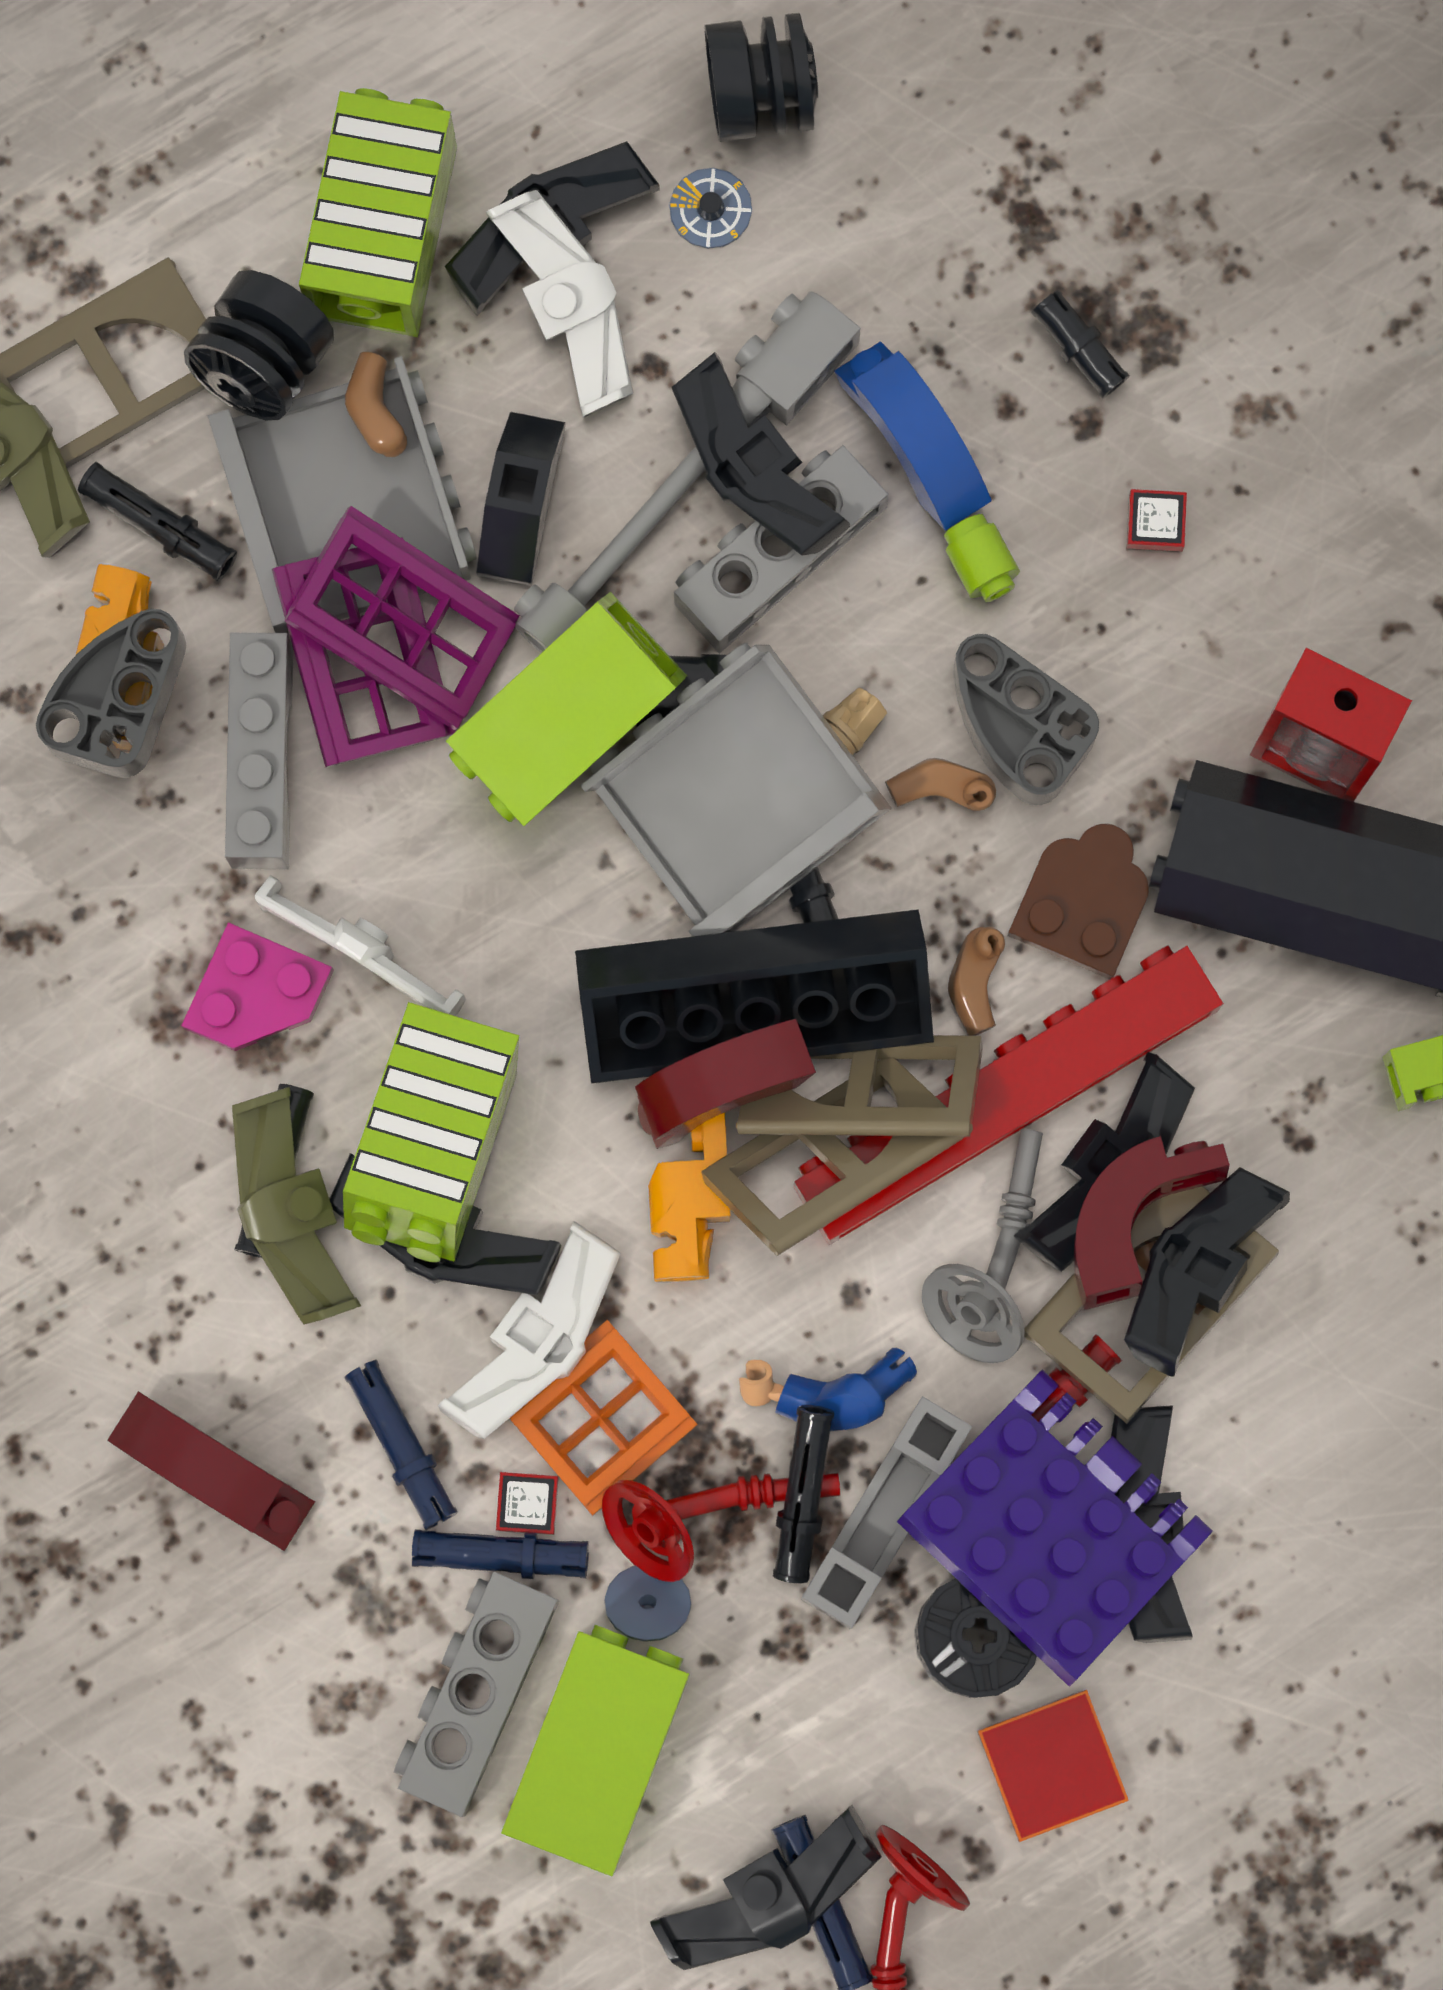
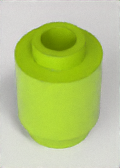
[944,514,1020,602]

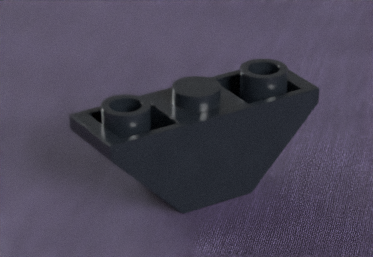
[476,412,566,586]

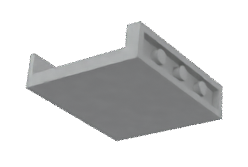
[207,356,477,635]
[580,643,892,936]

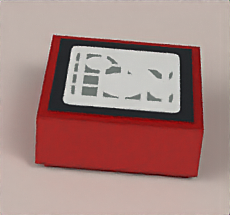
[1127,489,1187,552]
[496,1472,559,1535]

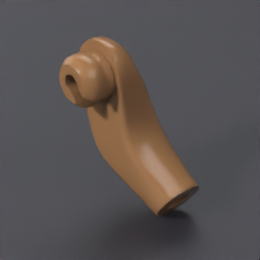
[345,352,407,457]
[885,758,996,811]
[948,927,1005,1036]

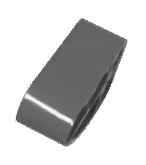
[36,608,186,778]
[953,634,1099,805]

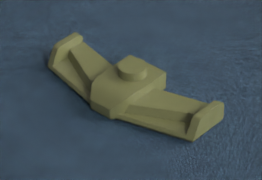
[0,381,90,558]
[232,1087,361,1325]

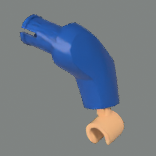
[739,1348,917,1431]

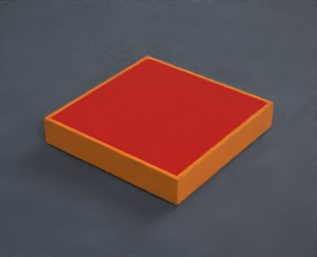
[977,1690,1129,1842]

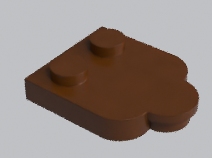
[1007,824,1149,980]

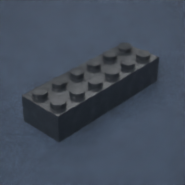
[575,909,934,1084]

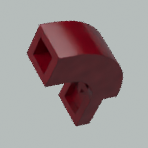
[635,1019,816,1149]
[1074,1136,1230,1310]
[107,1391,315,1551]

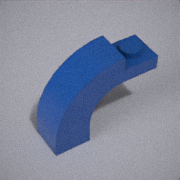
[834,341,992,531]

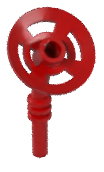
[602,1473,840,1582]
[871,1825,970,1990]

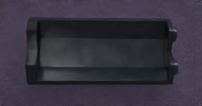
[1149,760,1443,991]

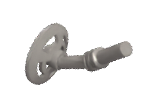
[922,1129,1043,1363]

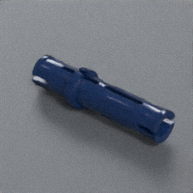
[344,1360,458,1530]
[412,1529,589,1579]
[771,1815,874,1990]

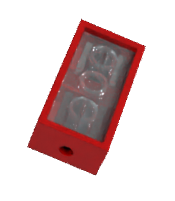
[1250,647,1412,802]

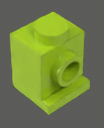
[1382,1035,1443,1112]

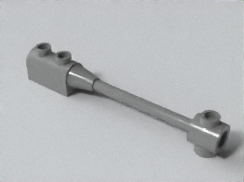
[514,292,861,653]

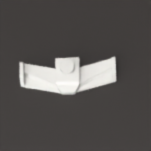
[486,190,633,417]
[255,875,466,1016]
[438,1221,621,1439]

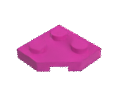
[181,922,334,1051]

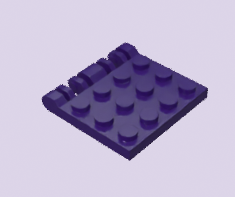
[897,1369,1213,1687]

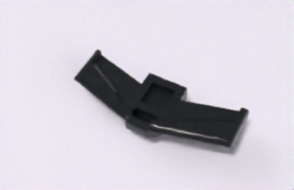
[445,141,660,316]
[671,352,850,555]
[1013,1051,1195,1272]
[329,1153,561,1295]
[1124,1167,1290,1377]
[1111,1405,1193,1643]
[650,1805,882,1970]

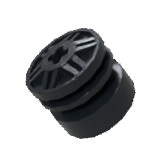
[704,13,818,142]
[184,270,334,421]
[914,1578,1037,1698]

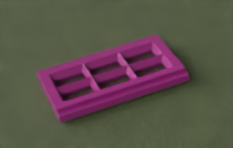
[284,506,520,730]
[272,537,456,767]

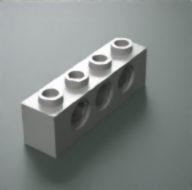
[674,445,888,654]
[394,1571,559,1817]

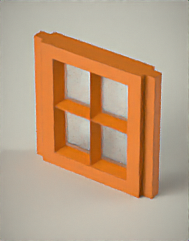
[509,1320,698,1516]

